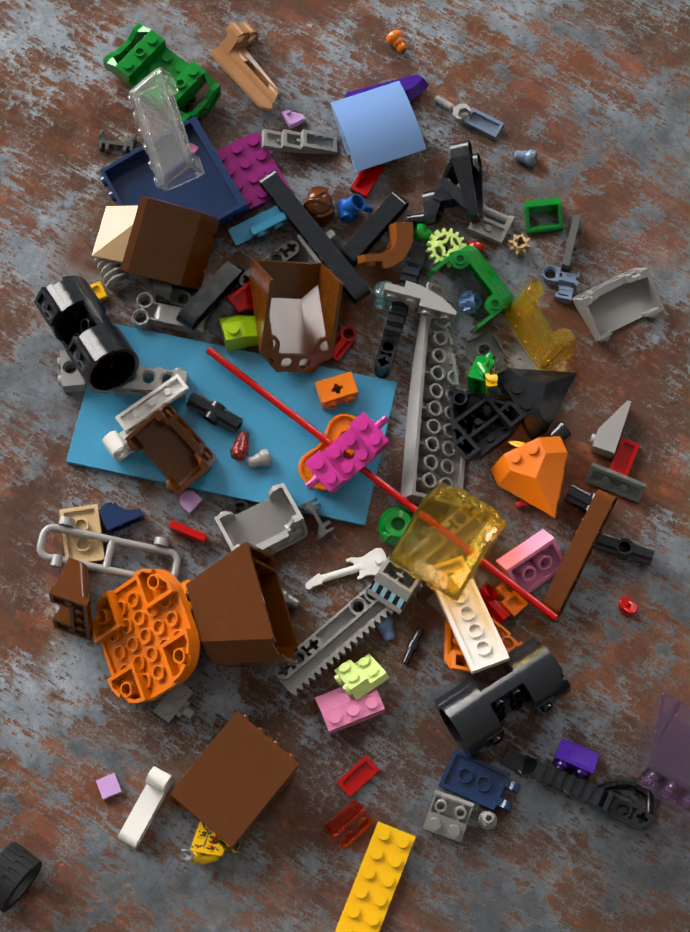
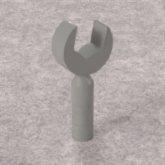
[434,95,472,123]

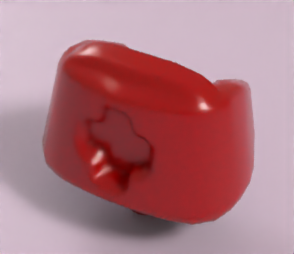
[618,596,639,617]

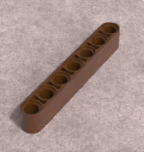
[542,489,617,618]

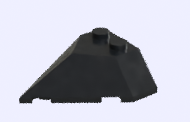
[497,368,577,440]
[448,385,526,462]

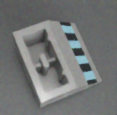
[367,556,422,615]

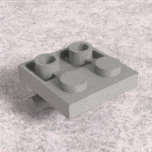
[423,790,474,842]

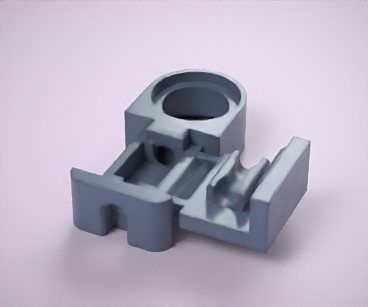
[541,266,580,304]

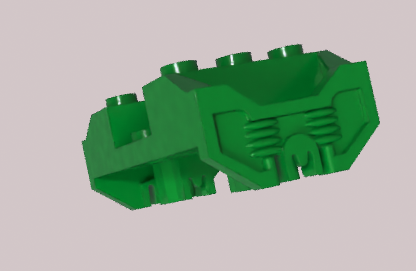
[103,23,221,125]

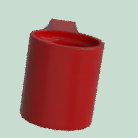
[330,325,357,363]
[479,584,511,624]

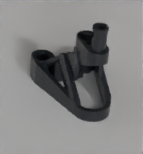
[407,140,484,226]

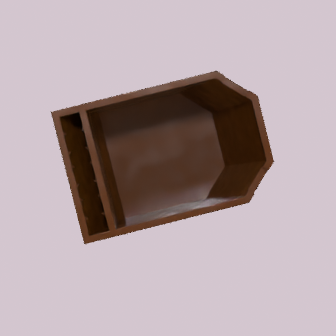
[186,542,298,667]

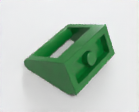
[522,197,563,234]

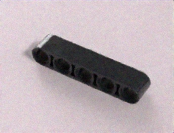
[340,191,409,268]
[176,260,245,331]

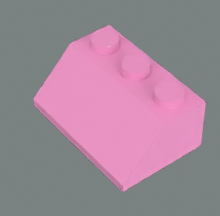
[496,529,564,593]
[315,687,385,735]

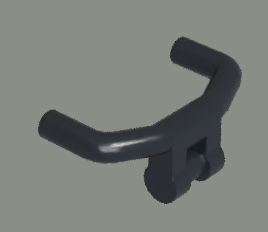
[596,775,654,814]

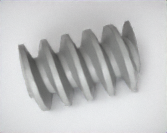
[95,258,129,291]

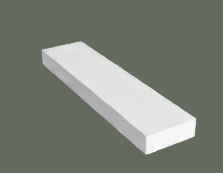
[115,374,189,434]

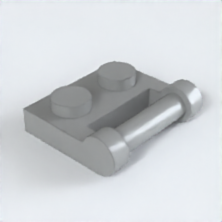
[468,203,515,246]

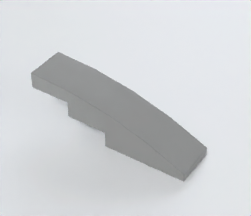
[261,129,337,154]

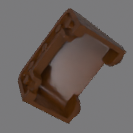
[125,403,216,496]

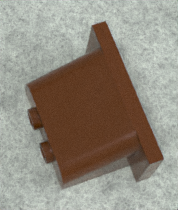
[49,557,93,640]

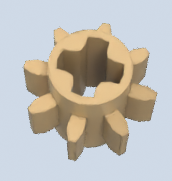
[508,233,531,257]

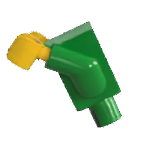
[467,353,498,396]

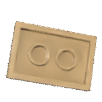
[59,504,105,563]

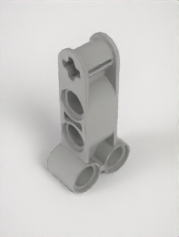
[132,292,208,335]

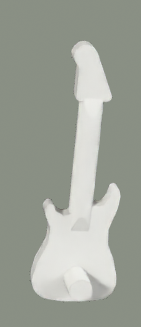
[305,548,387,590]

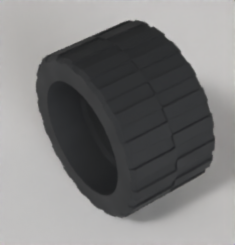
[0,842,42,912]

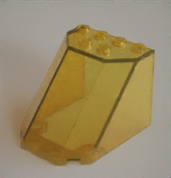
[389,483,508,601]

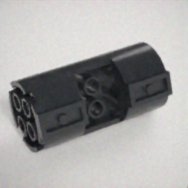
[34,275,139,393]
[434,637,571,757]

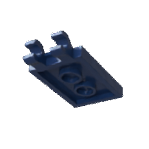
[439,749,521,812]

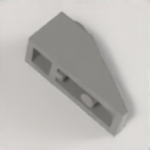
[589,400,631,459]

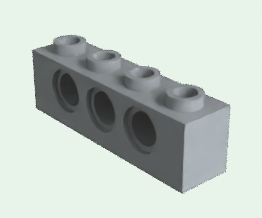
[111,365,189,399]

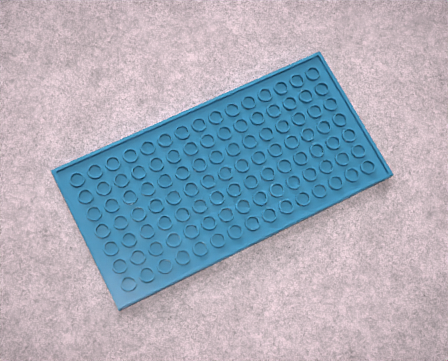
[66,323,397,526]

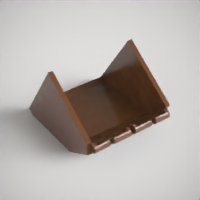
[120,196,220,289]

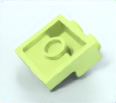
[334,654,389,700]

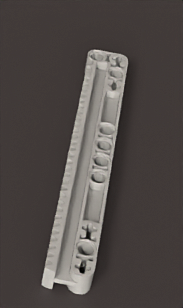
[275,498,497,699]

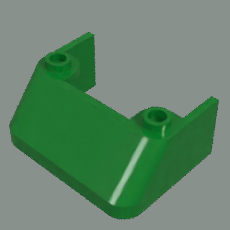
[427,245,514,334]

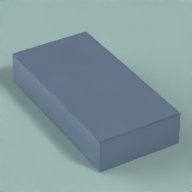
[463,107,504,140]

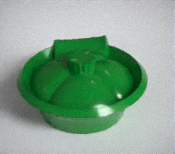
[376,507,418,546]

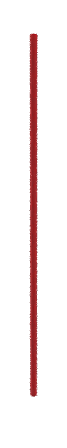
[206,347,558,621]

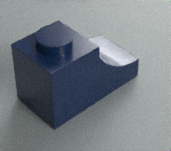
[98,502,145,535]

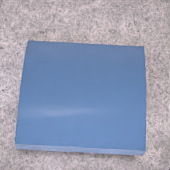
[330,81,426,172]

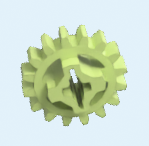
[426,228,467,269]

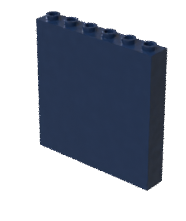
[100,116,250,228]

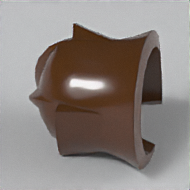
[301,186,334,227]

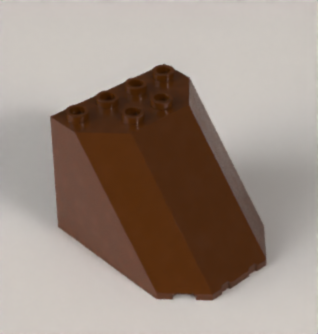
[249,260,344,373]

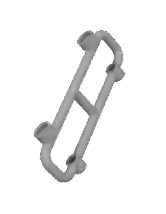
[37,516,181,579]

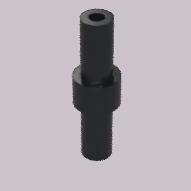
[402,627,424,665]

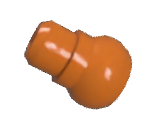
[386,30,407,53]

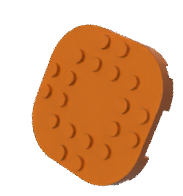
[92,569,200,703]

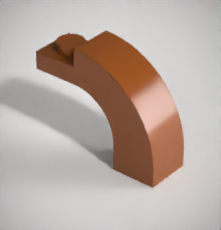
[357,222,413,270]

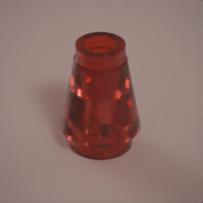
[230,431,249,461]

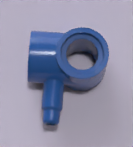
[337,194,373,222]

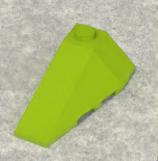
[218,315,258,352]

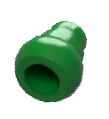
[413,223,435,241]

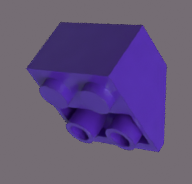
[551,738,599,779]

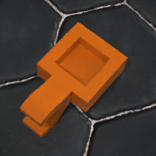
[495,583,528,618]

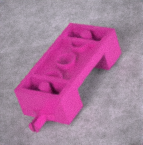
[305,412,391,494]

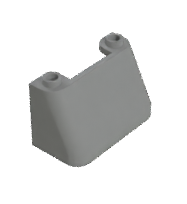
[572,268,664,343]
[214,482,308,555]

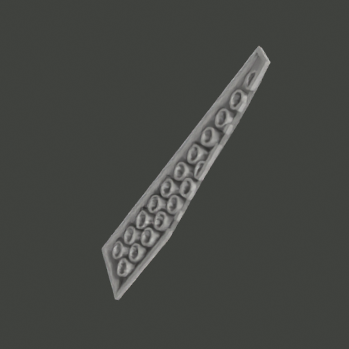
[401,282,465,508]

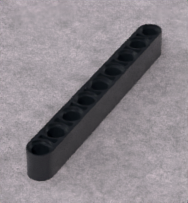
[258,170,371,304]

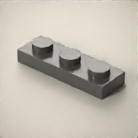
[561,214,583,273]
[585,463,647,503]

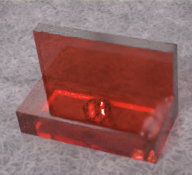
[324,799,375,849]

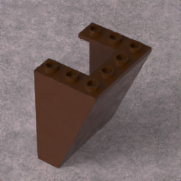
[169,711,299,853]

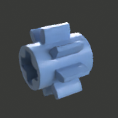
[459,290,482,314]

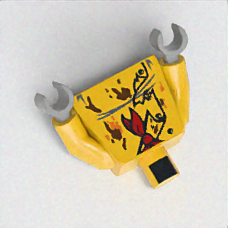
[180,821,241,865]

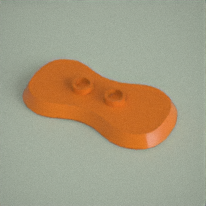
[298,413,357,491]

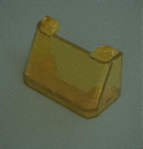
[505,279,577,370]

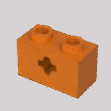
[315,371,358,409]

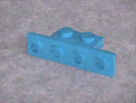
[228,206,288,246]

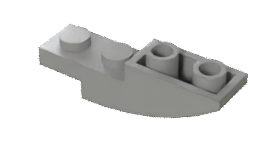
[383,281,457,323]

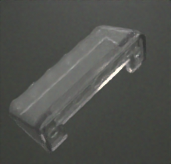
[128,67,205,191]

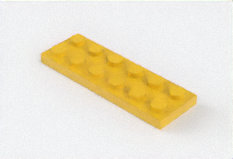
[335,821,416,932]

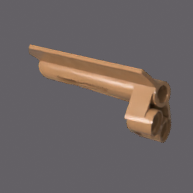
[209,21,278,111]

